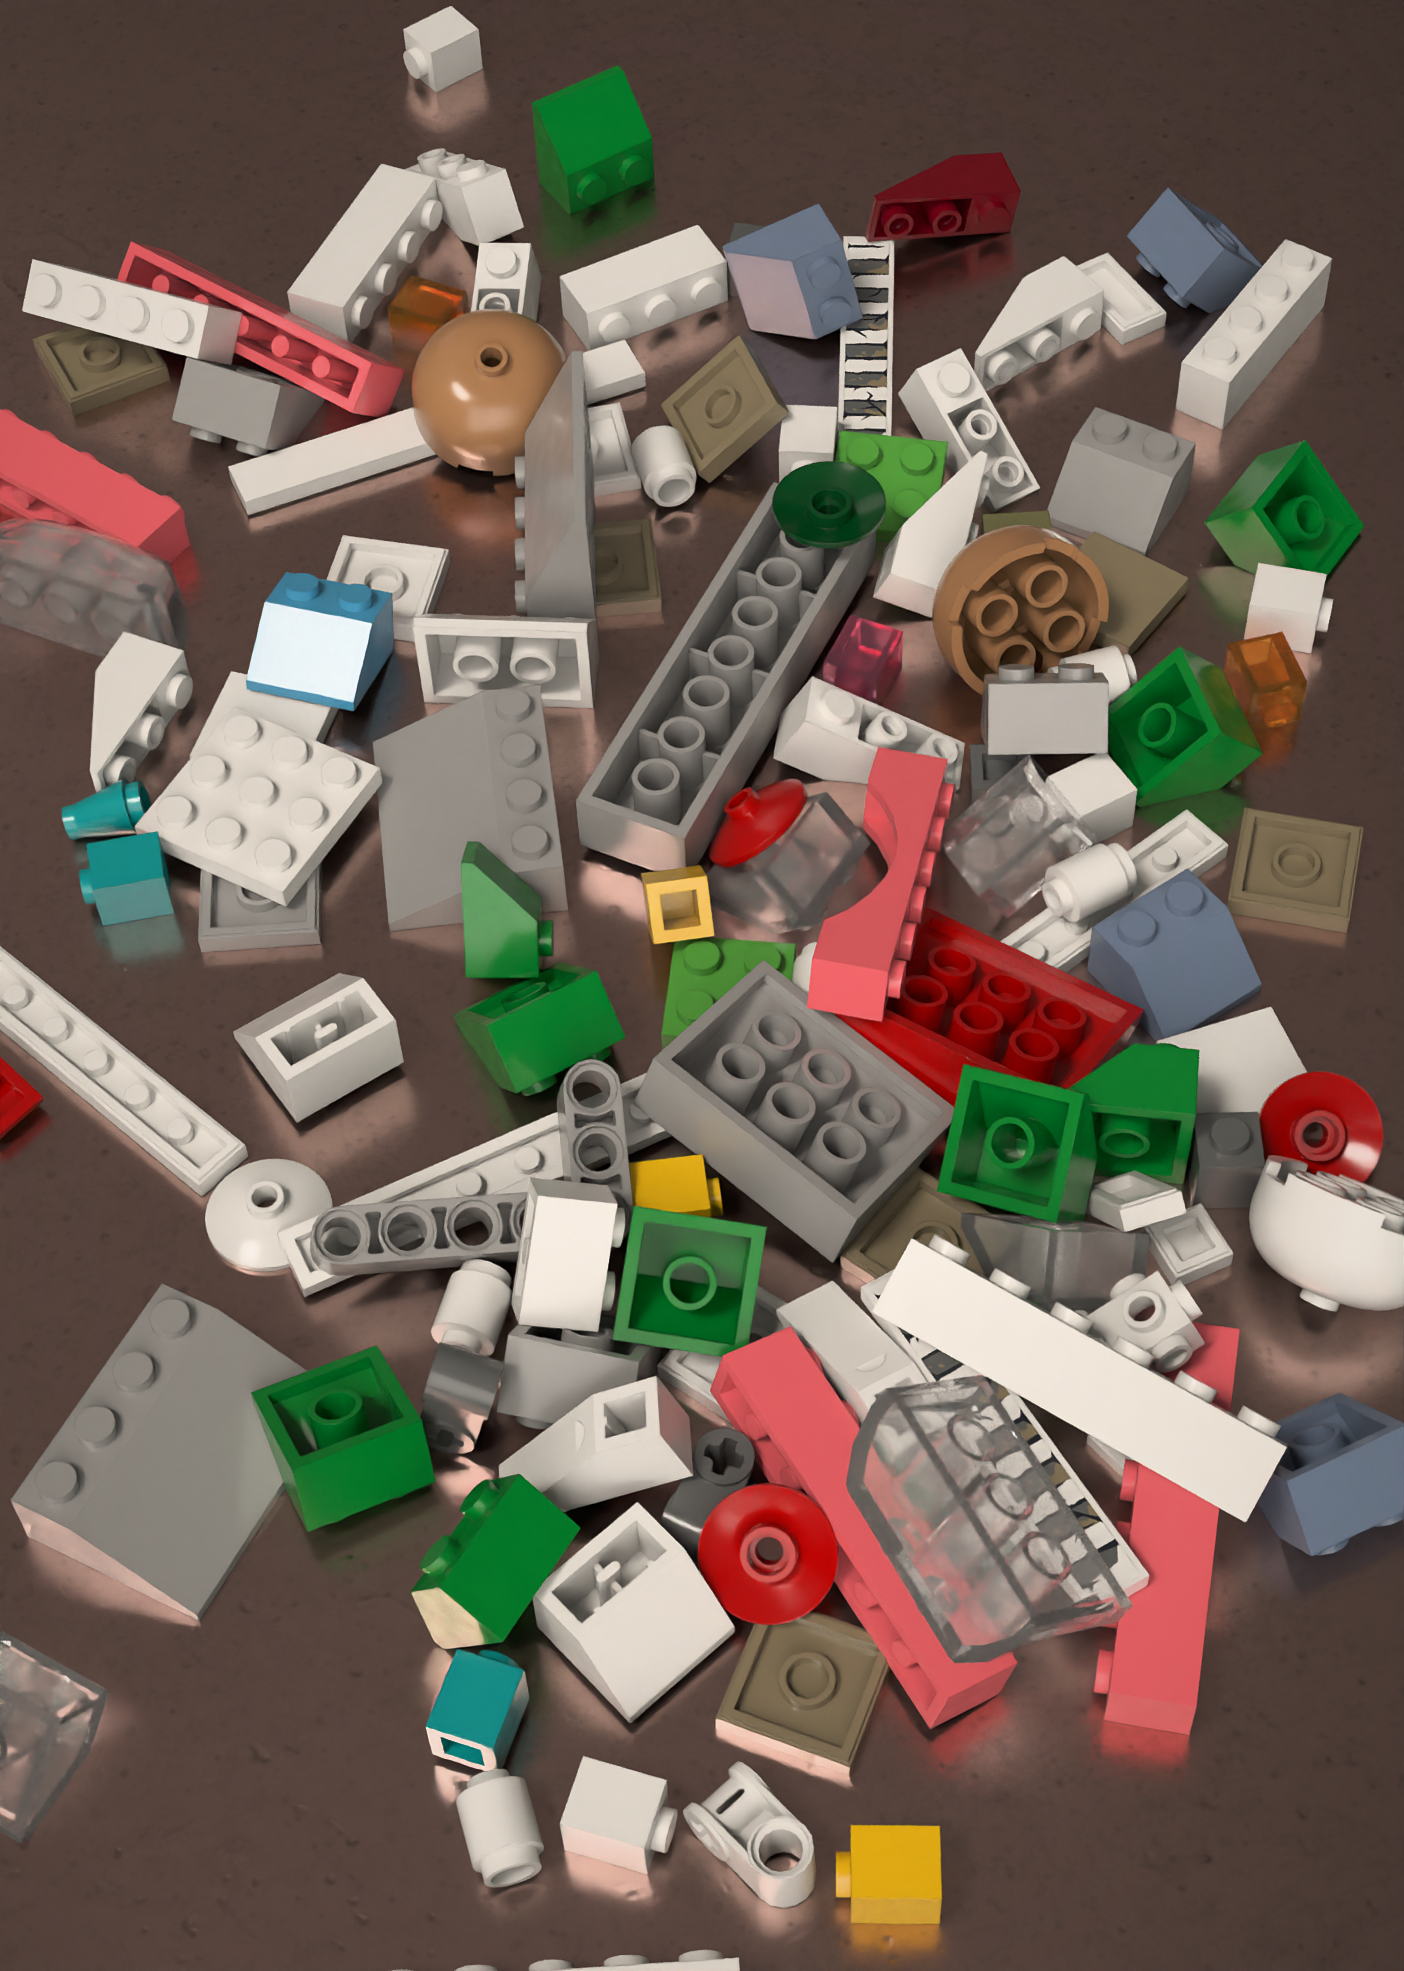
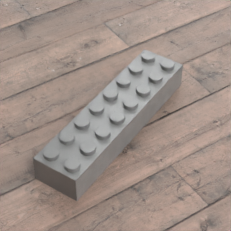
[576,482,876,871]

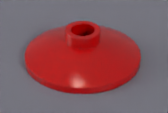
[708,779,808,868]
[1258,1071,1383,1182]
[698,1483,839,1625]

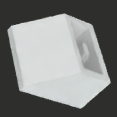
[233,973,404,1122]
[532,1502,735,1723]

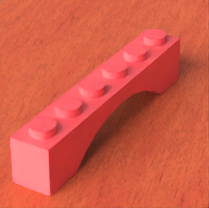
[807,747,955,1022]

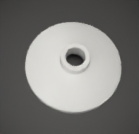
[205,1159,333,1272]

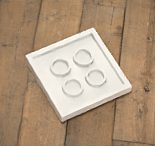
[135,706,383,906]

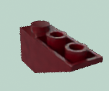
[865,152,1021,242]

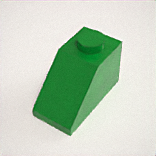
[461,841,554,978]

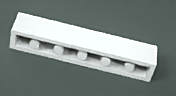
[872,1234,1288,1523]

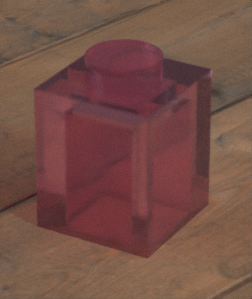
[823,615,903,706]

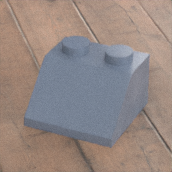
[1127,188,1263,313]
[722,203,863,339]
[1087,868,1262,1041]
[1257,1392,1404,1556]

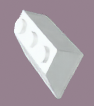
[412,614,599,708]

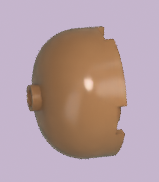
[412,309,567,476]
[932,525,1109,695]

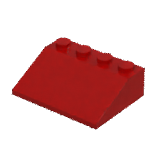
[835,907,1144,1107]

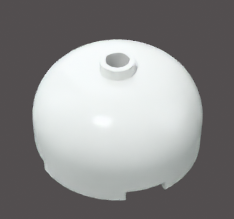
[1249,1155,1404,1312]

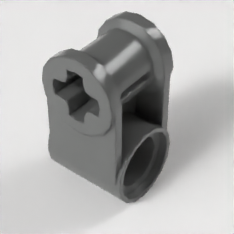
[420,1342,505,1454]
[660,1428,756,1563]

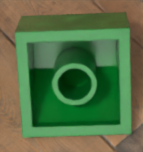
[532,65,654,215]
[1204,440,1364,576]
[1108,646,1263,807]
[453,962,626,1096]
[1068,1043,1200,1184]
[937,1064,1097,1223]
[613,1205,767,1357]
[251,1345,436,1532]
[411,1474,580,1649]

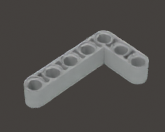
[310,1059,633,1276]

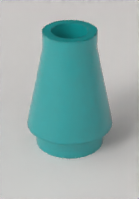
[62,778,152,841]

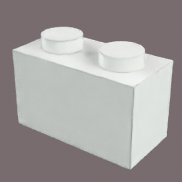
[511,1178,625,1332]

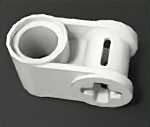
[683,1761,817,1908]

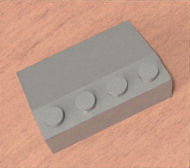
[515,351,597,623]
[373,684,568,932]
[633,960,954,1263]
[11,1284,307,1621]

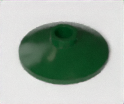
[772,461,886,548]

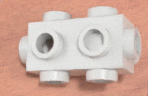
[1076,1271,1206,1373]

